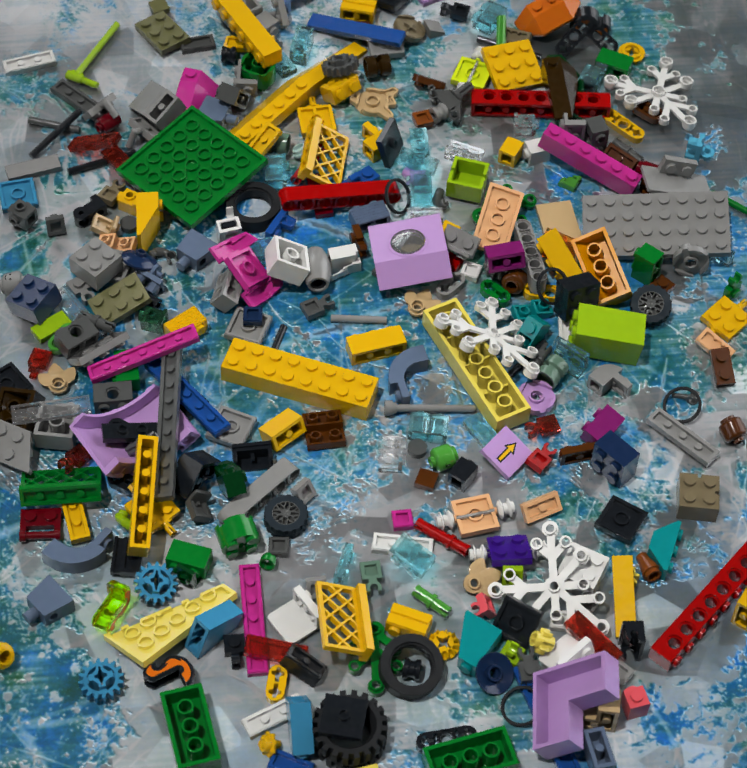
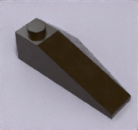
[541,57,578,121]
[0,386,46,433]

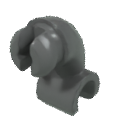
[149,247,177,265]

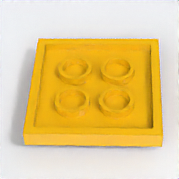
[481,39,544,90]

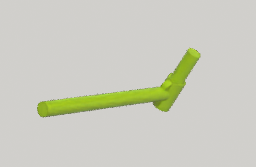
[65,22,120,89]

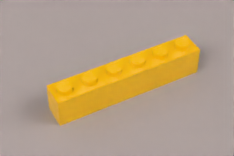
[211,0,282,69]
[127,434,158,558]

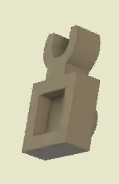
[97,179,126,207]

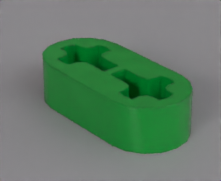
[480,279,511,308]

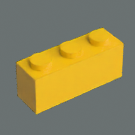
[536,227,583,280]
[345,325,407,366]

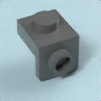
[185,490,212,523]

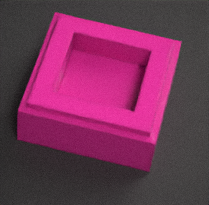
[391,509,414,531]

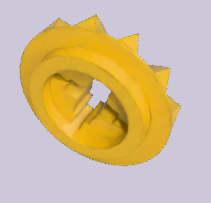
[618,42,645,64]
[428,629,460,660]

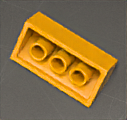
[570,226,633,306]

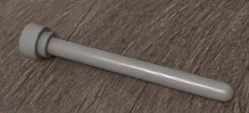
[384,400,477,416]

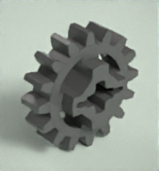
[321,53,359,78]

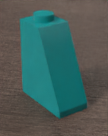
[457,610,502,677]

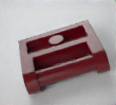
[19,508,62,542]

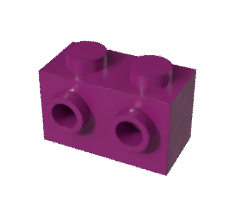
[484,240,526,274]
[580,404,625,443]

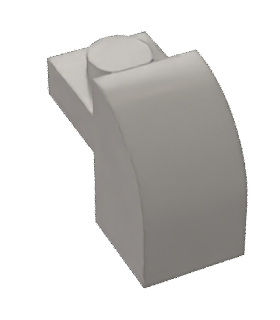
[587,364,633,399]

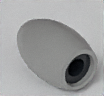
[304,246,332,292]

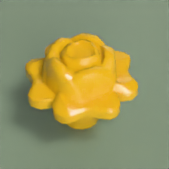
[258,731,281,758]

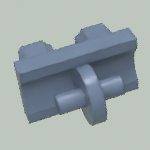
[134,264,167,296]

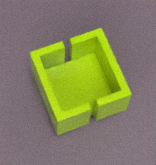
[446,156,490,203]

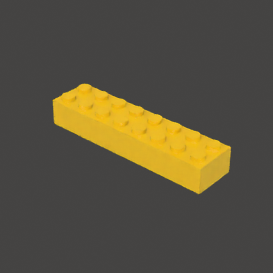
[221,338,379,421]

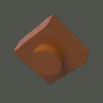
[412,109,434,130]

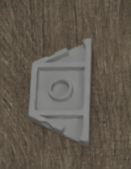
[0,419,34,475]

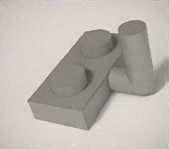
[268,0,290,29]
[81,92,119,121]
[126,116,161,149]

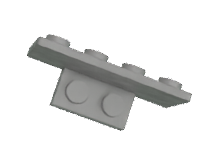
[640,155,710,193]

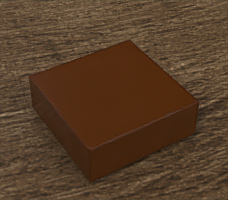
[414,468,439,492]

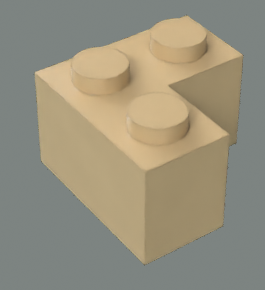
[583,690,621,732]

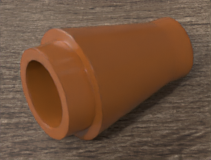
[636,552,662,582]

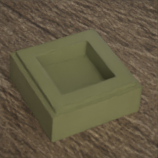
[148,0,170,15]

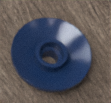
[121,249,157,271]
[476,652,514,695]

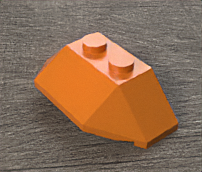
[514,0,581,37]

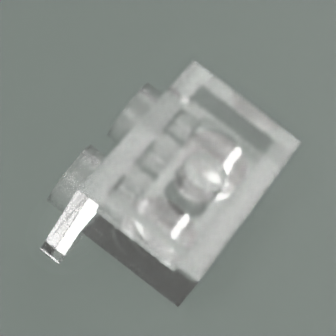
[444,140,485,162]
[407,206,443,225]
[378,430,406,473]

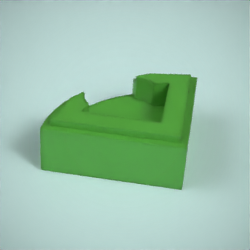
[558,175,582,192]

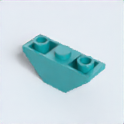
[647,521,684,581]

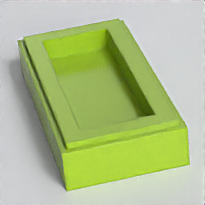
[30,310,72,344]

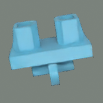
[684,134,715,167]

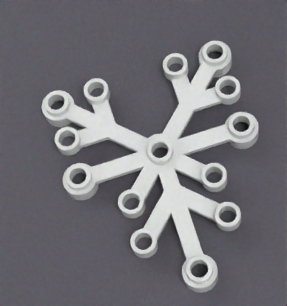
[603,56,698,131]
[433,297,540,379]
[488,521,610,637]

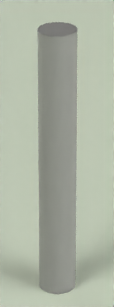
[331,314,387,324]

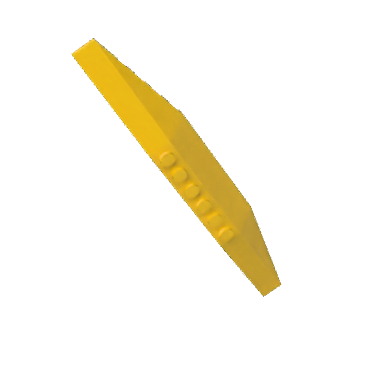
[229,42,367,145]

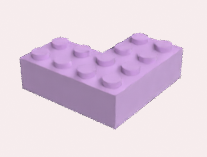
[533,650,620,760]

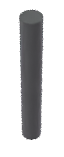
[28,117,81,133]

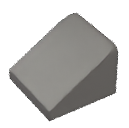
[423,19,445,39]

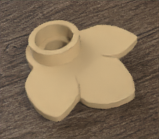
[404,289,441,317]
[38,363,76,394]
[463,558,501,598]

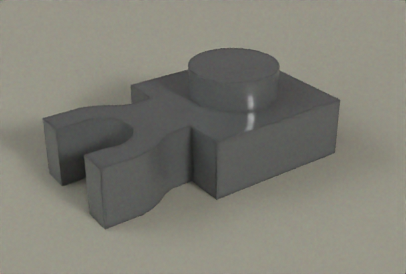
[300,293,335,321]
[517,647,541,685]

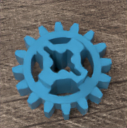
[133,561,178,607]
[78,658,125,703]

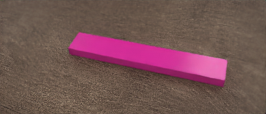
[86,323,200,384]
[239,564,269,677]

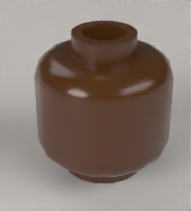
[502,268,527,295]
[719,415,747,445]

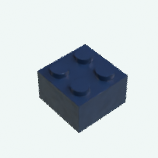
[5,273,63,325]
[590,430,640,489]

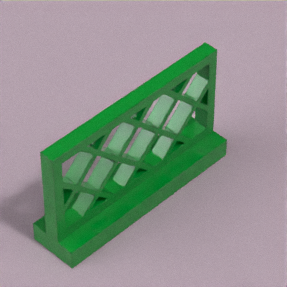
[19,466,102,507]

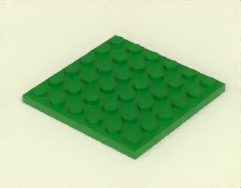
[116,105,268,229]

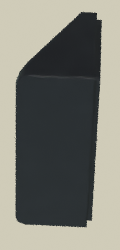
[280,643,327,687]

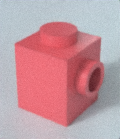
[620,685,650,720]

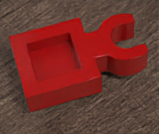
[524,442,557,474]

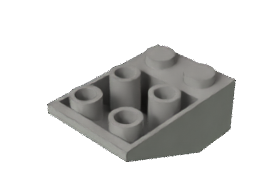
[129,80,187,131]

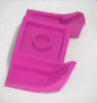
[209,232,283,307]

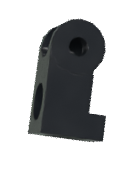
[73,194,108,228]

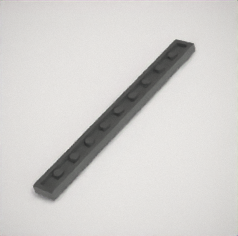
[154,348,183,503]

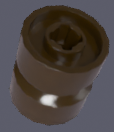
[363,53,392,79]

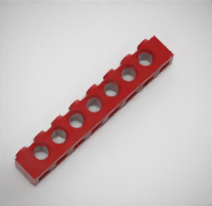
[471,89,611,119]
[648,541,747,672]

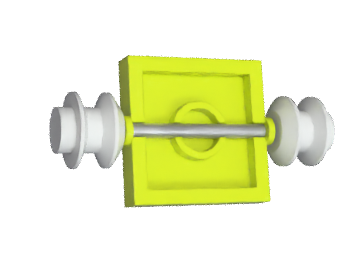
[450,46,490,101]

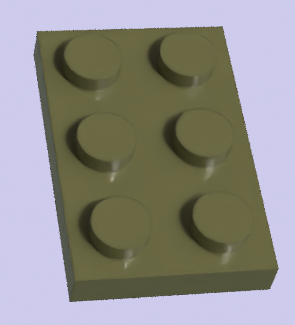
[134,11,191,56]
[87,272,153,324]

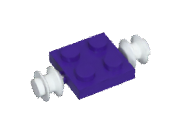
[468,534,547,567]

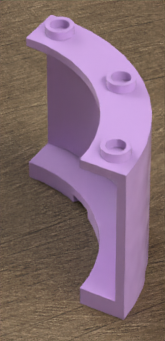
[69,384,201,478]

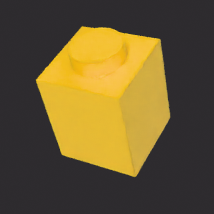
[498,136,524,168]

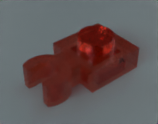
[524,414,561,439]
[57,444,93,474]

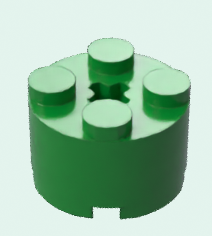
[241,52,276,91]
[214,514,261,559]

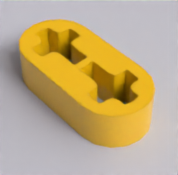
[266,665,288,705]

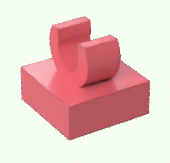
[470,592,497,619]

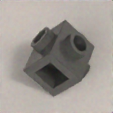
[8,199,38,231]

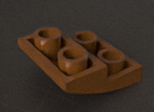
[302,409,346,451]

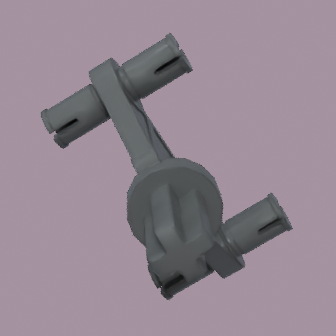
[428,81,474,126]

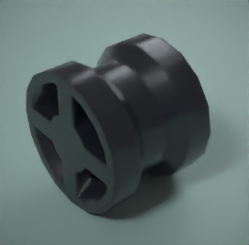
[221,46,236,64]
[402,657,422,681]

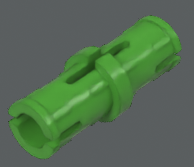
[411,585,452,618]

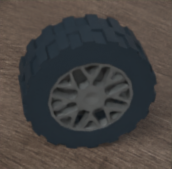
[630,284,672,328]
[264,494,308,539]

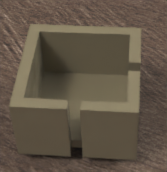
[676,472,720,522]

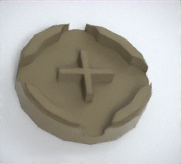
[393,14,426,43]

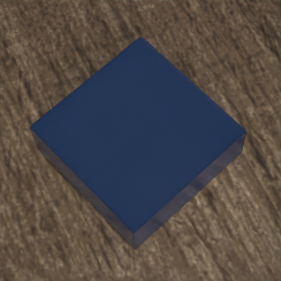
[243,307,263,326]

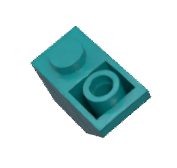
[511,315,551,357]

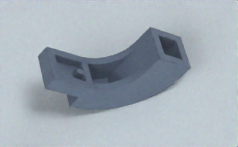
[388,345,429,404]
[41,527,114,574]

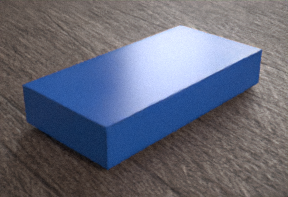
[267,749,315,768]

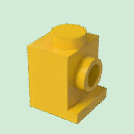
[116,188,138,217]

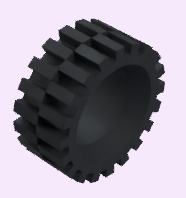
[312,690,388,768]

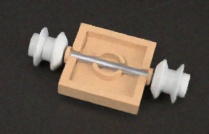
[435,493,515,538]

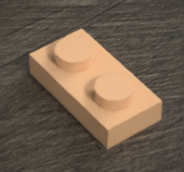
[519,490,563,524]

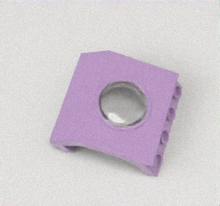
[368,213,453,291]

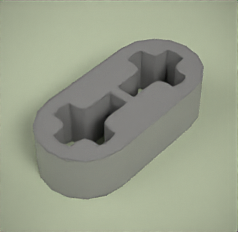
[436,272,465,301]

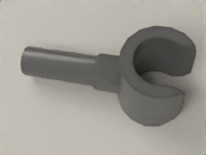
[672,390,700,405]

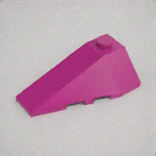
[176,67,219,113]

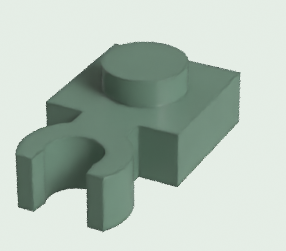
[359,560,383,596]

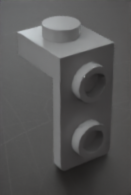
[233,59,258,96]

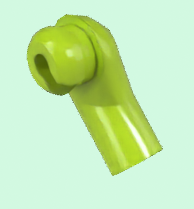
[115,509,130,531]

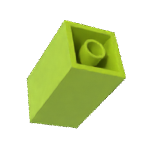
[567,303,647,366]

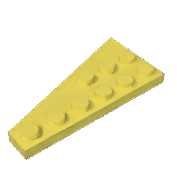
[103,584,238,668]

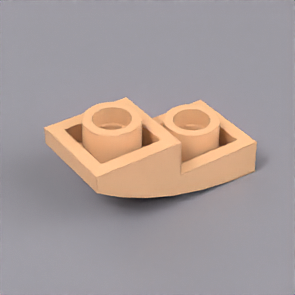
[99,233,138,251]

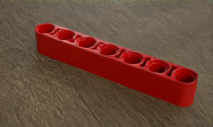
[278,180,401,211]

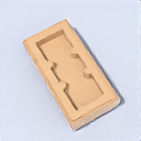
[694,327,736,356]

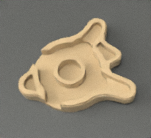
[349,87,398,121]

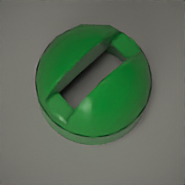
[259,552,277,570]

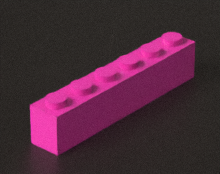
[538,122,643,194]

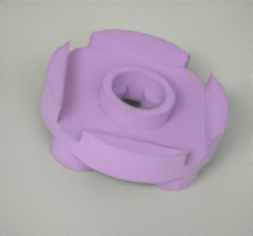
[519,380,556,417]

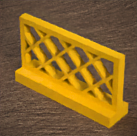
[297,116,349,184]
[315,581,375,662]

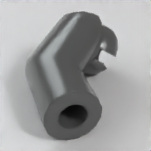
[432,188,449,211]

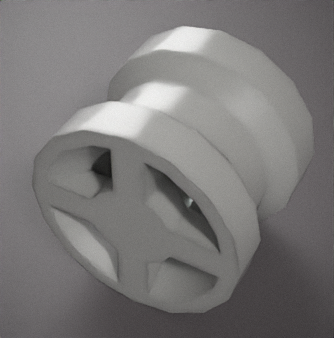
[429,103,449,124]

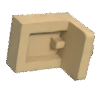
[90,213,120,235]

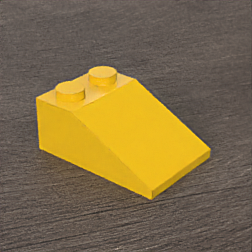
[136,192,164,252]

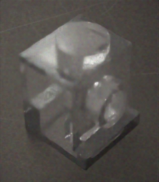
[513,112,539,137]

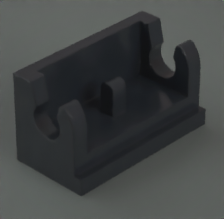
[232,440,273,472]
[617,621,646,661]

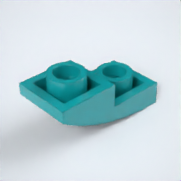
[510,299,554,323]

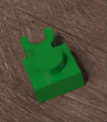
[722,271,743,300]

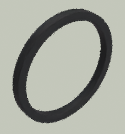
[385,178,411,214]
[536,267,566,305]
[663,387,702,424]
[501,686,533,727]

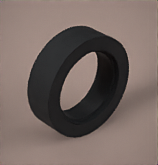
[226,182,281,233]
[378,634,443,700]

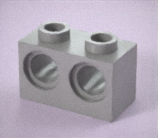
[210,269,242,313]

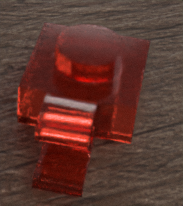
[28,348,53,379]

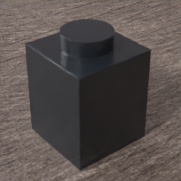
[448,456,478,493]

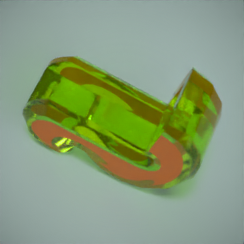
[91,580,131,633]

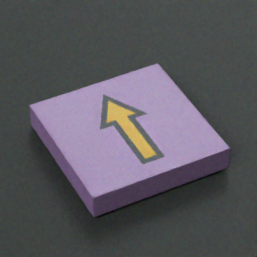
[479,426,532,480]

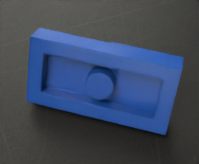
[341,165,380,183]
[265,209,296,244]

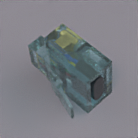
[578,62,608,93]

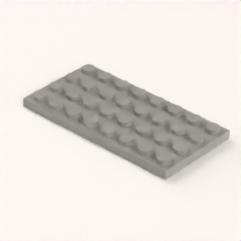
[582,191,731,260]

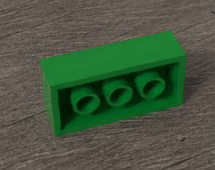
[160,683,222,768]
[422,725,519,768]

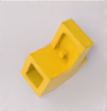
[362,121,382,163]

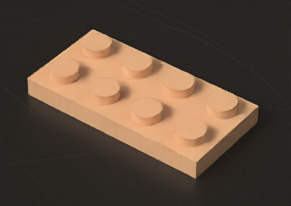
[473,182,524,251]

